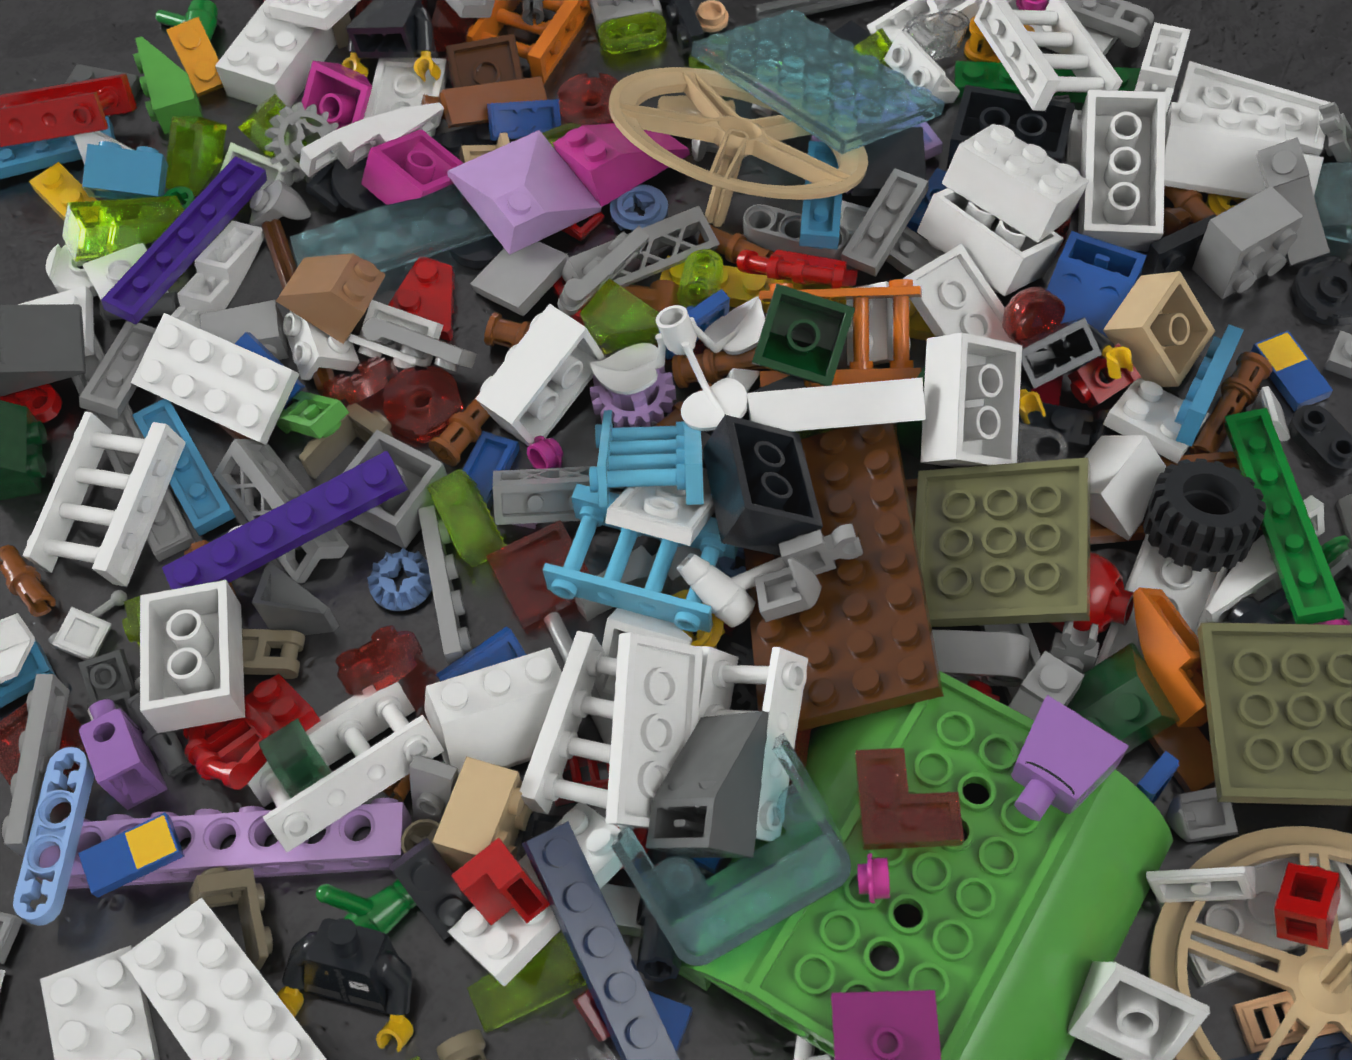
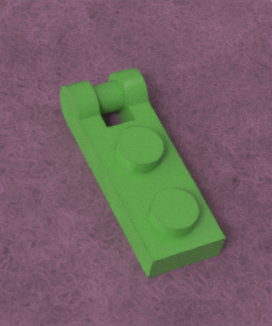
[276,391,349,439]

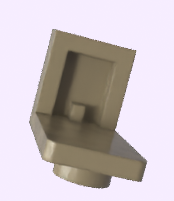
[299,401,393,479]
[189,867,273,971]

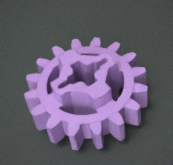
[590,366,676,428]

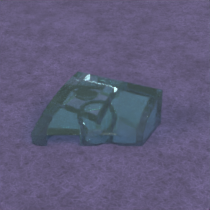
[1314,162,1352,244]

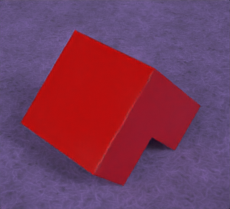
[451,837,550,925]

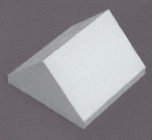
[1084,435,1166,541]
[1068,961,1210,1060]

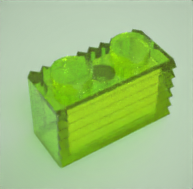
[427,469,507,567]

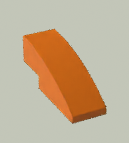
[1133,587,1208,727]

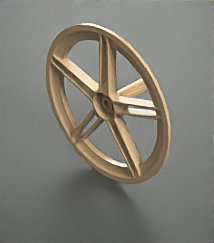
[609,67,868,227]
[1149,826,1352,1060]

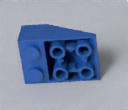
[1027,231,1147,365]

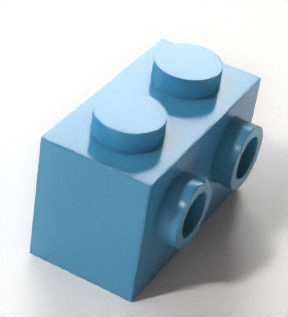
[82,141,168,206]

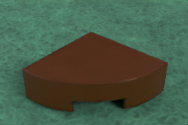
[1163,207,1192,237]

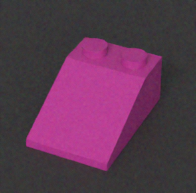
[553,123,690,207]

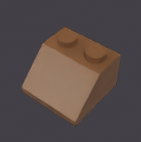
[276,253,386,344]

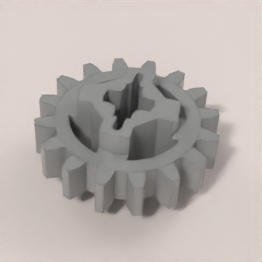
[265,102,339,183]

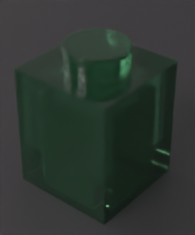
[258,718,331,798]

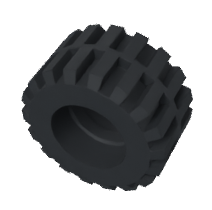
[1143,458,1266,572]

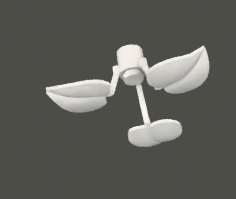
[590,296,765,431]

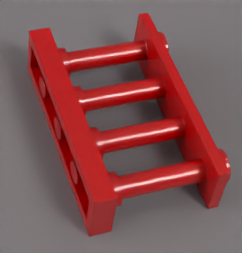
[0,74,137,147]

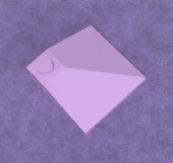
[447,130,602,255]

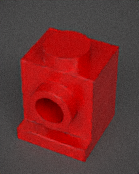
[1068,343,1141,409]
[1274,862,1341,950]

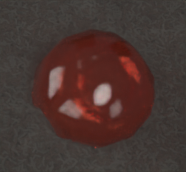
[1002,287,1066,344]

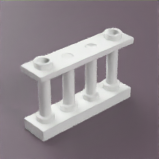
[974,0,1123,111]
[22,412,186,587]
[520,631,634,835]
[698,646,808,843]
[248,672,444,852]

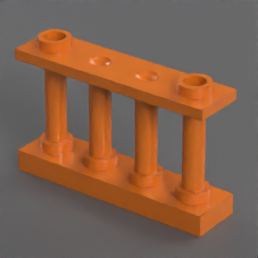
[467,0,592,84]
[759,279,922,387]

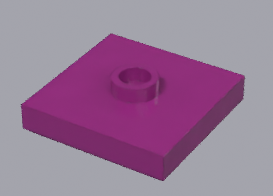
[831,990,941,1060]

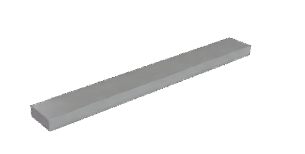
[71,332,195,562]

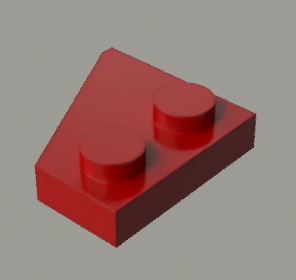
[388,255,455,342]

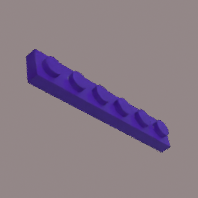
[101,156,267,325]
[162,451,408,590]

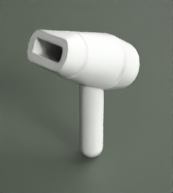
[676,553,787,628]

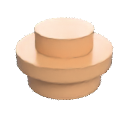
[695,0,729,33]

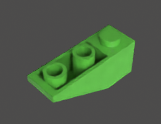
[133,36,205,134]

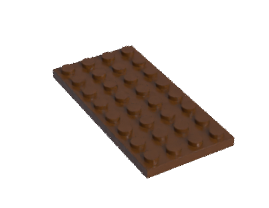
[744,423,944,732]

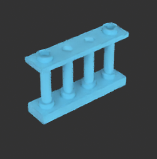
[589,410,704,508]
[543,484,739,633]

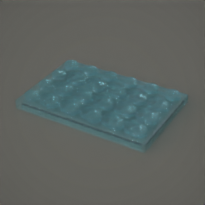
[691,10,945,154]

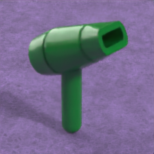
[155,0,218,40]
[316,879,417,935]

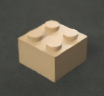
[1103,271,1215,387]
[433,756,533,872]

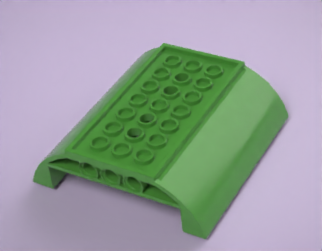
[678,671,1173,1060]

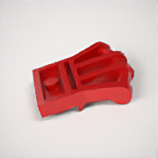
[736,249,858,289]
[183,673,321,790]

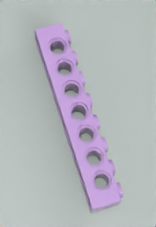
[37,798,411,889]

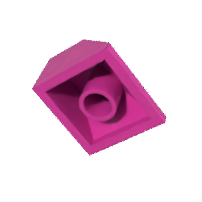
[302,61,372,130]
[361,129,463,205]

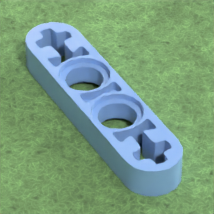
[13,747,94,926]

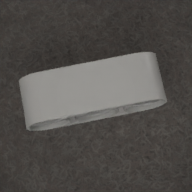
[743,204,849,260]
[932,630,1030,687]

